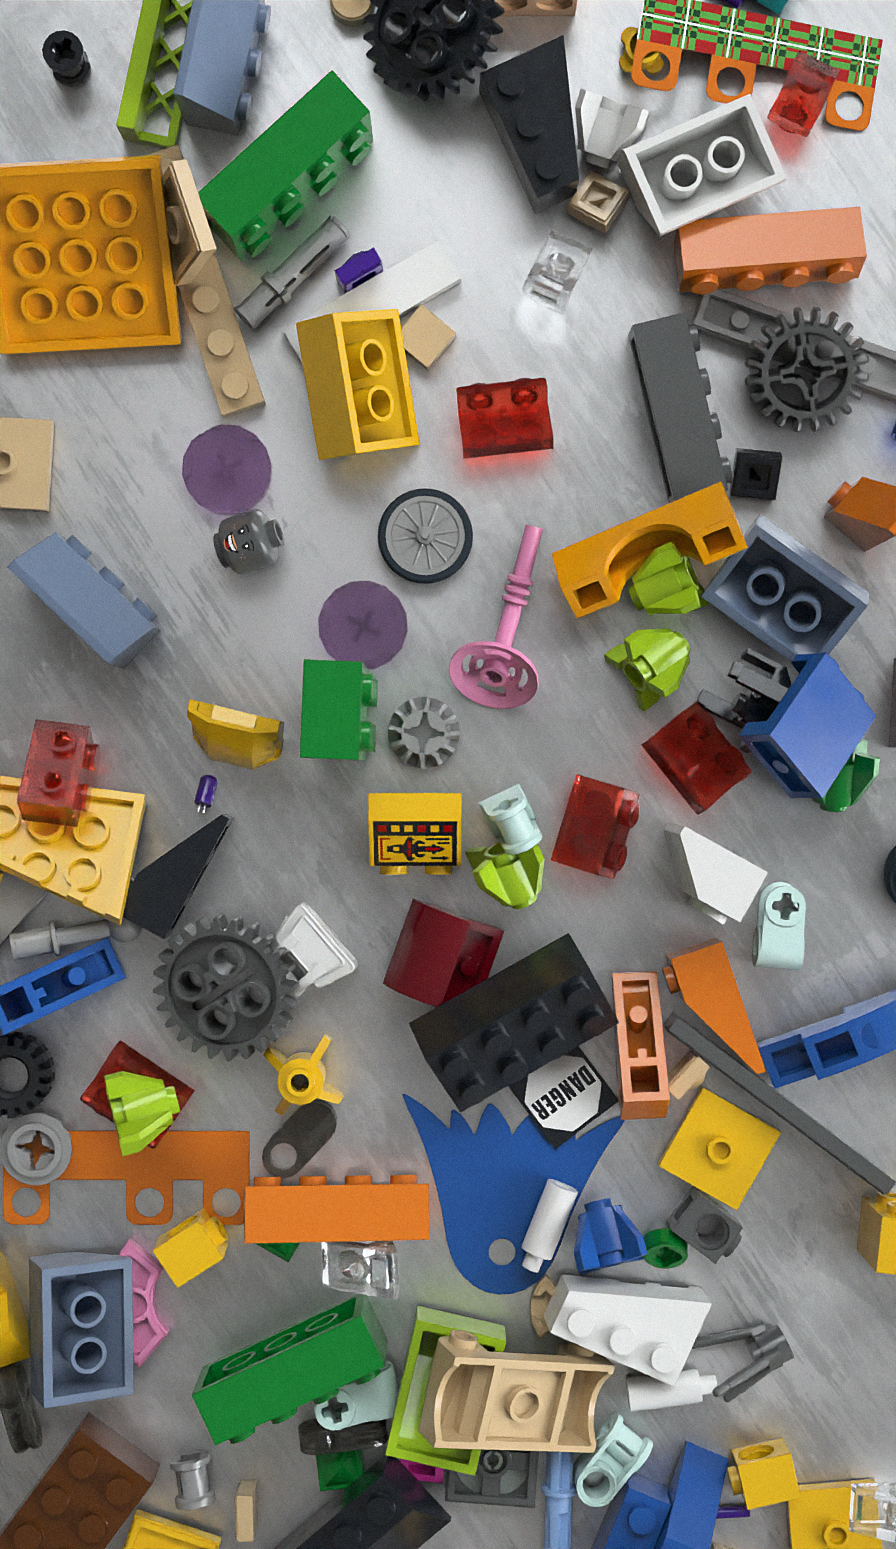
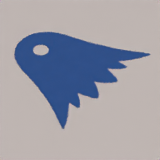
[403,1094,625,1295]

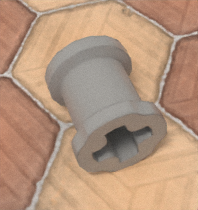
[169,1450,216,1510]

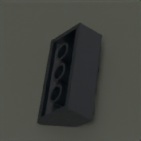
[275,1455,451,1549]

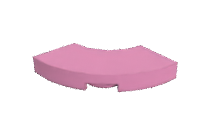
[119,1238,170,1367]

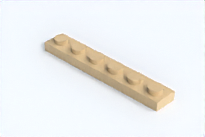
[145,145,266,418]

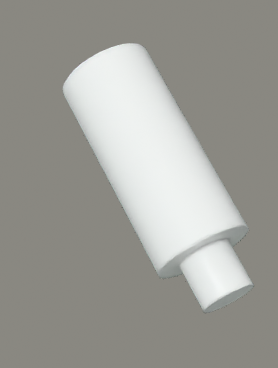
[521,1179,578,1273]
[626,1369,717,1412]

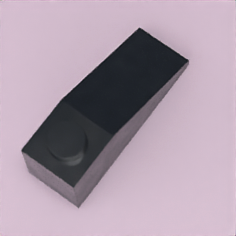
[123,813,234,939]

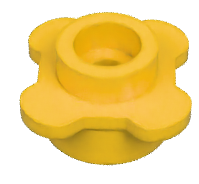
[619,27,664,75]

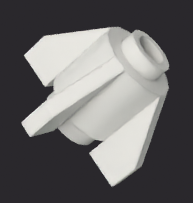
[575,89,650,169]

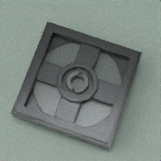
[445,1449,539,1508]

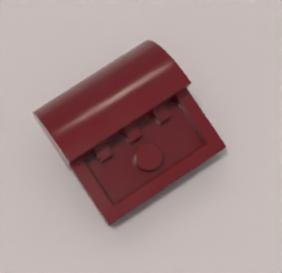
[383,898,504,1007]

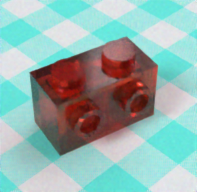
[17,719,100,827]

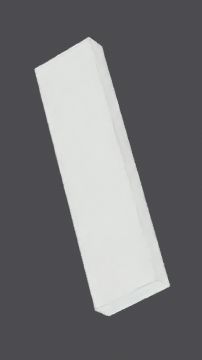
[283,239,461,365]

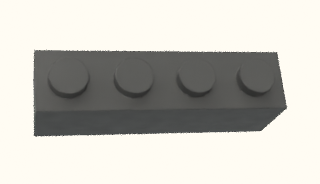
[628,312,732,503]

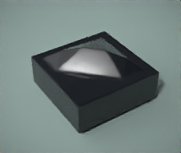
[729,448,783,500]

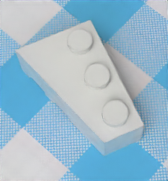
[543,1275,712,1386]

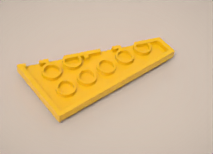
[0,776,146,926]

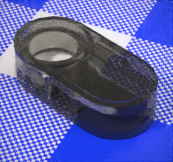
[262,1098,338,1179]
[0,1361,43,1454]
[298,1418,388,1455]

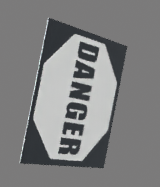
[508,1046,619,1149]

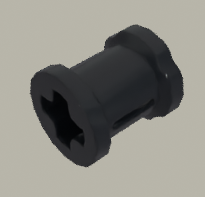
[42,30,91,87]

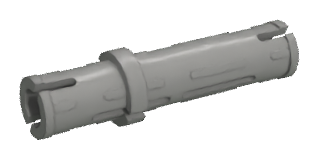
[234,215,351,330]

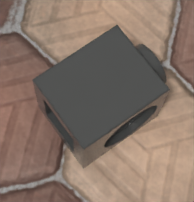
[667,1186,743,1264]

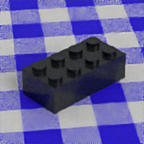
[409,933,619,1113]

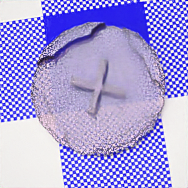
[182,424,273,516]
[318,581,408,670]

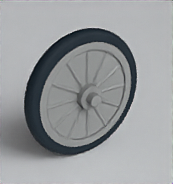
[378,488,473,584]

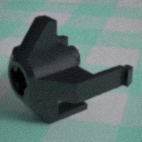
[696,648,792,754]

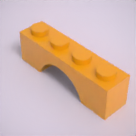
[551,481,748,619]

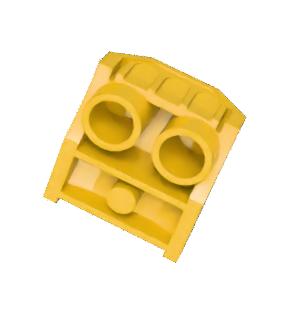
[187,699,285,770]

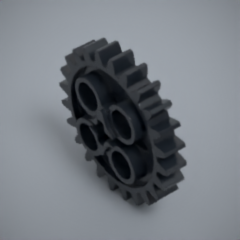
[363,0,505,102]

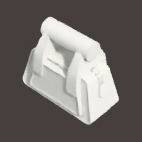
[275,902,358,999]

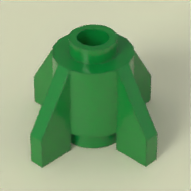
[811,738,880,812]

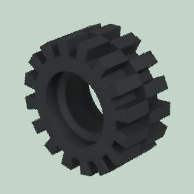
[0,1032,55,1119]

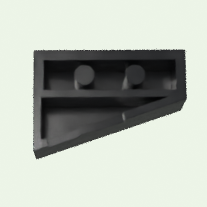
[479,35,579,214]

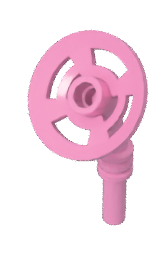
[449,525,543,709]

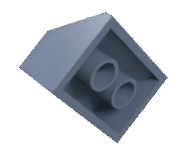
[173,0,271,136]
[701,514,870,662]
[7,532,161,669]
[29,1252,134,1408]

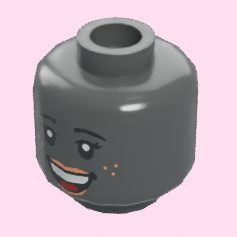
[213,509,284,575]

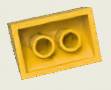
[296,309,420,460]

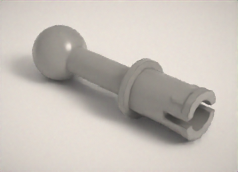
[9,917,142,961]

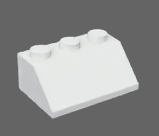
[618,94,787,236]
[664,822,768,924]

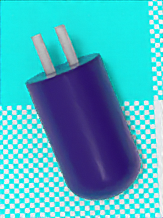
[194,775,218,814]

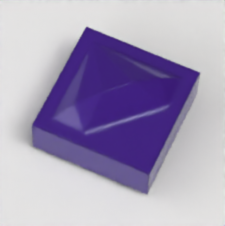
[334,247,383,294]

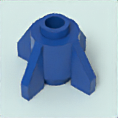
[574,1198,648,1275]

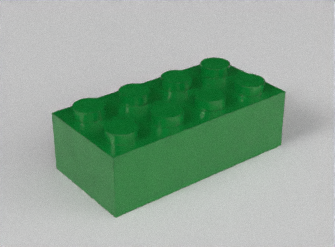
[198,70,373,262]
[300,659,378,761]
[192,1291,387,1446]

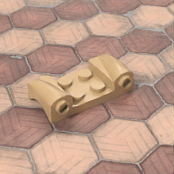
[419,1330,615,1453]

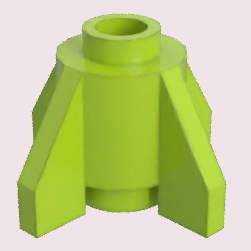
[628,541,710,616]
[604,628,690,711]
[465,842,545,909]
[104,1071,180,1157]

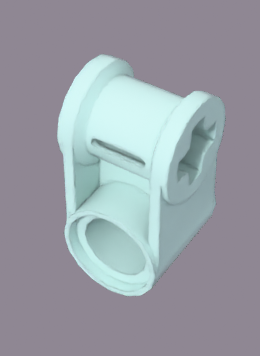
[478,783,542,855]
[752,881,806,970]
[314,1361,399,1430]
[573,1413,653,1507]

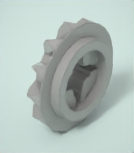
[388,697,460,769]
[0,1112,73,1185]

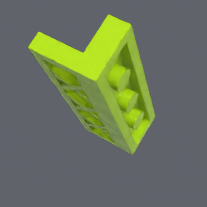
[116,0,193,149]

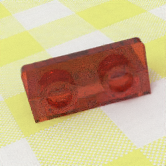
[551,774,640,879]

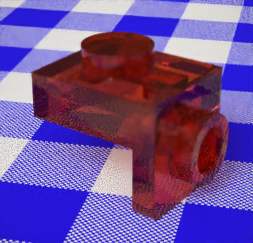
[767,51,840,137]

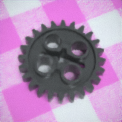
[153,913,299,1061]

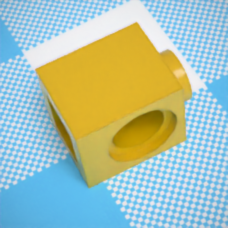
[152,1208,228,1288]
[727,1438,801,1510]

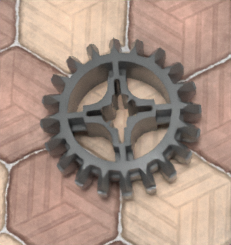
[744,307,869,432]

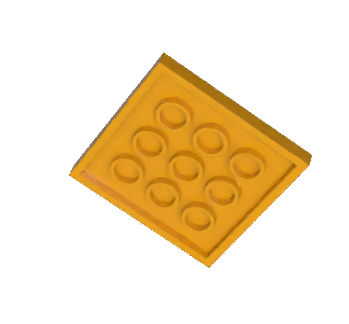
[0,155,182,354]

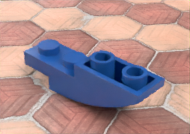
[758,990,896,1089]

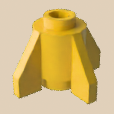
[263,1034,344,1116]

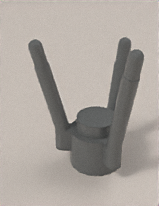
[692,1321,794,1403]

